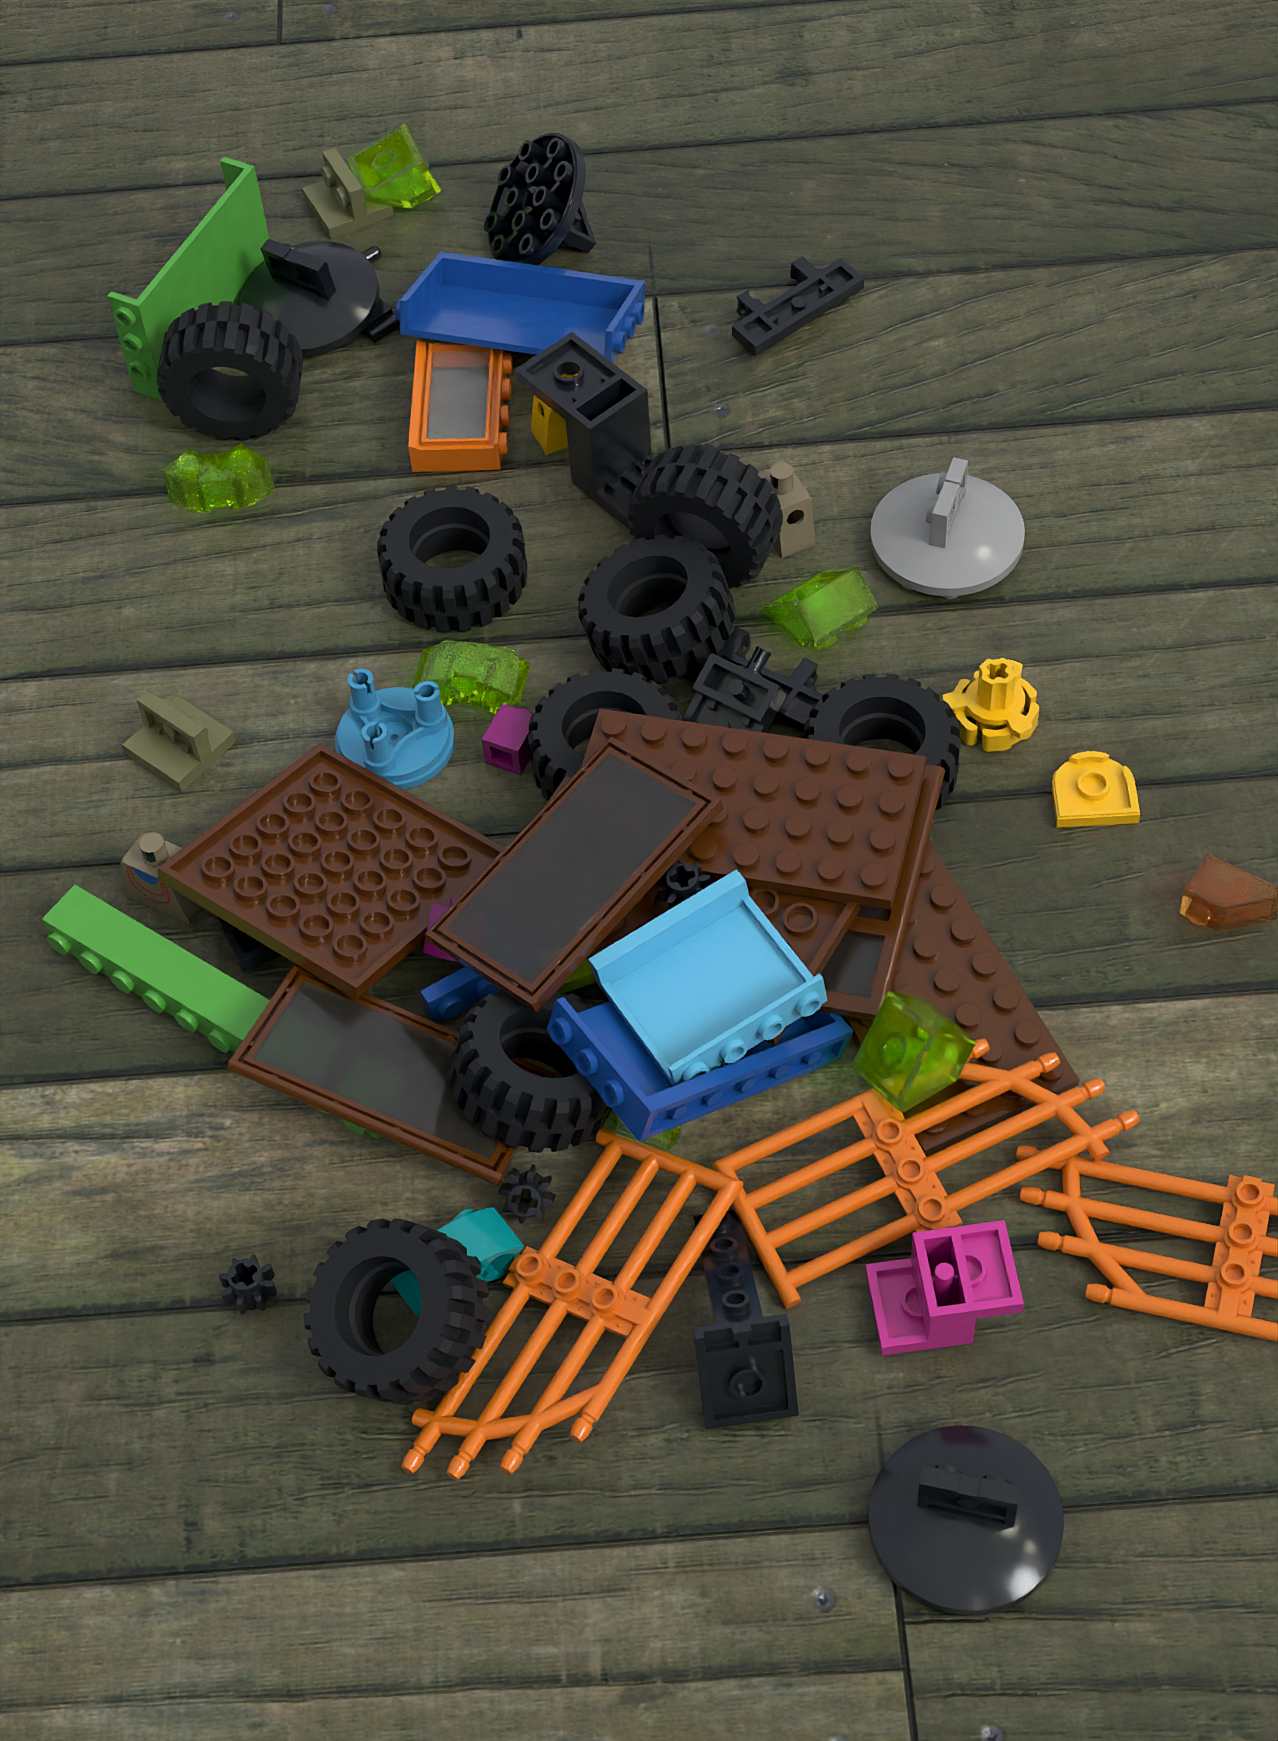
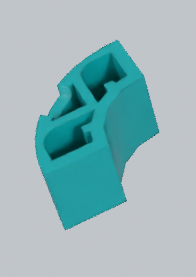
[390,1208,524,1317]

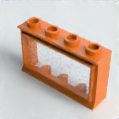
[408,339,513,472]

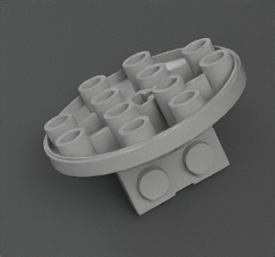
[870,457,1025,599]

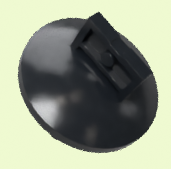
[484,133,596,265]
[239,239,380,357]
[869,1425,1064,1616]

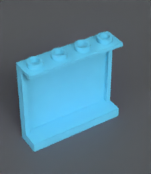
[588,869,827,1086]

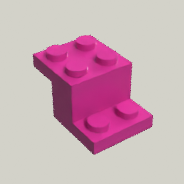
[865,1220,1024,1356]

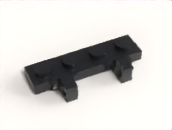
[732,257,865,356]
[685,627,824,732]

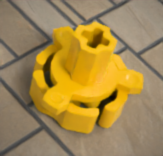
[942,658,1039,752]

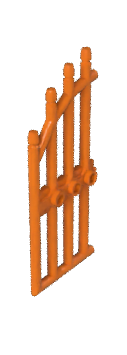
[711,1038,1140,1309]
[401,1127,744,1481]
[1016,1145,1278,1342]

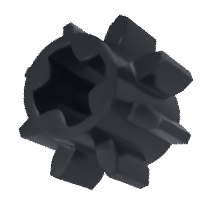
[657,860,712,910]
[498,1164,556,1224]
[219,1255,277,1315]

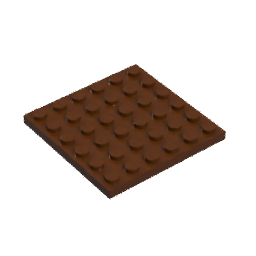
[158,743,505,1000]

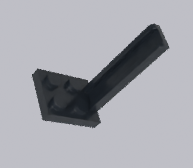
[693,1210,799,1430]

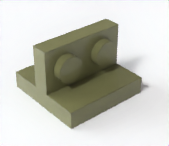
[302,147,394,239]
[122,690,236,792]

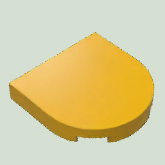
[1051,751,1140,828]

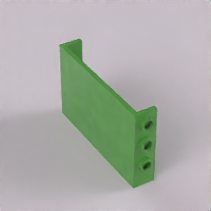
[107,157,269,401]

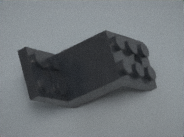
[515,332,655,529]

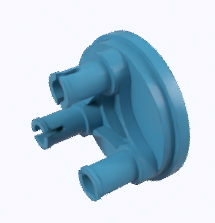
[335,668,455,790]

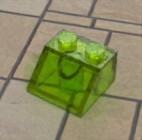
[346,123,441,208]
[763,566,879,650]
[851,990,977,1112]

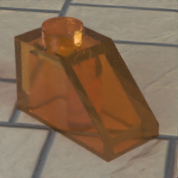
[1180,854,1278,932]

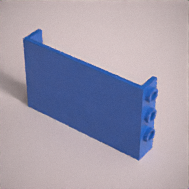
[395,251,645,363]
[546,997,853,1142]

